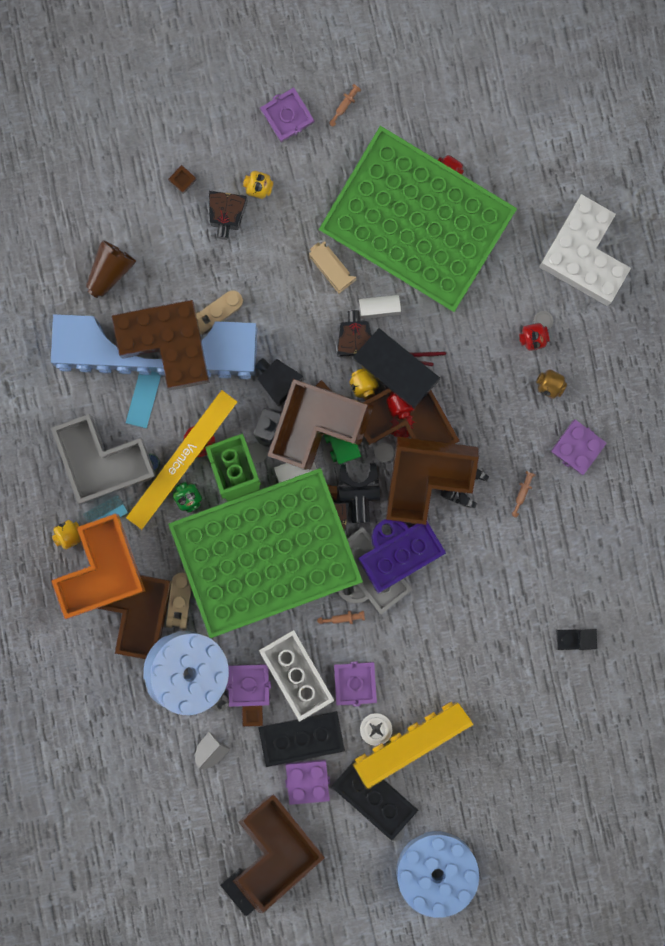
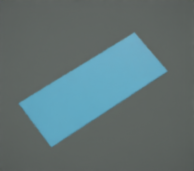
[126,372,161,429]

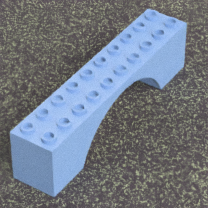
[51,314,258,379]

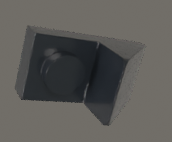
[556,629,597,650]

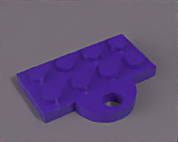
[358,519,446,593]

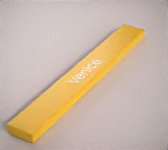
[126,390,238,530]

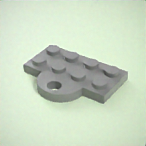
[338,527,412,614]

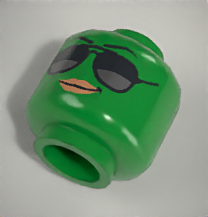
[172,482,202,513]

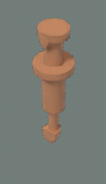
[329,84,361,127]
[512,471,535,518]
[317,611,365,624]

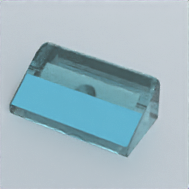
[83,495,129,523]

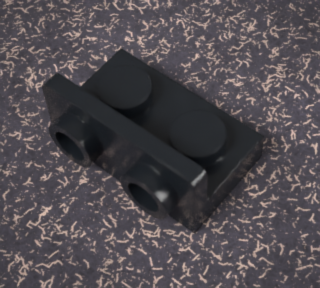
[220,868,255,917]

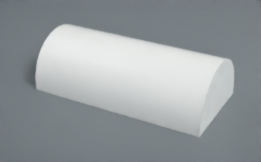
[259,630,334,721]

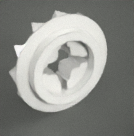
[360,713,392,746]

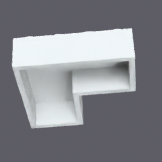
[539,194,631,306]

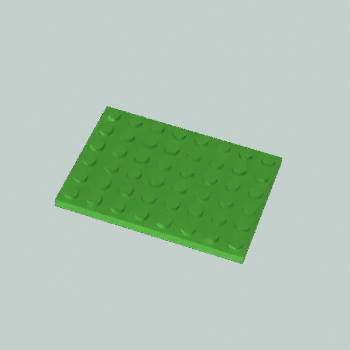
[318,126,517,312]
[168,468,363,638]

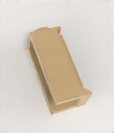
[309,241,357,294]

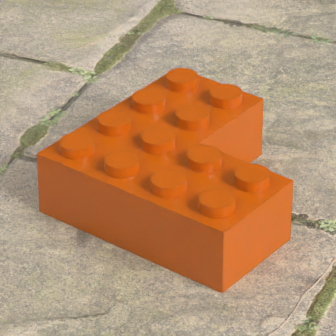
[51,513,145,619]

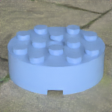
[143,631,229,715]
[396,831,479,918]

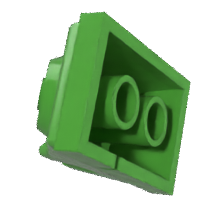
[205,433,261,502]

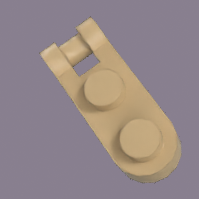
[196,291,243,335]
[166,572,192,630]

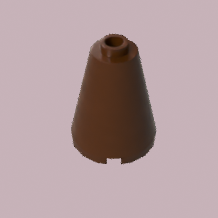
[86,240,136,298]

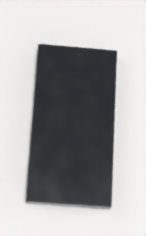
[352,328,440,409]
[258,711,345,767]
[331,756,418,841]

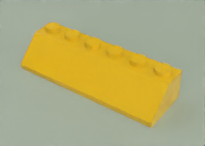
[352,701,474,788]

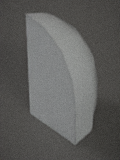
[195,732,231,769]

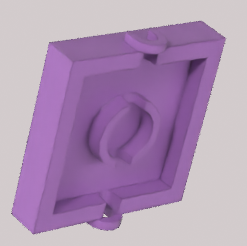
[260,87,315,143]
[550,419,607,475]
[334,661,377,706]
[226,664,271,707]
[285,759,330,805]

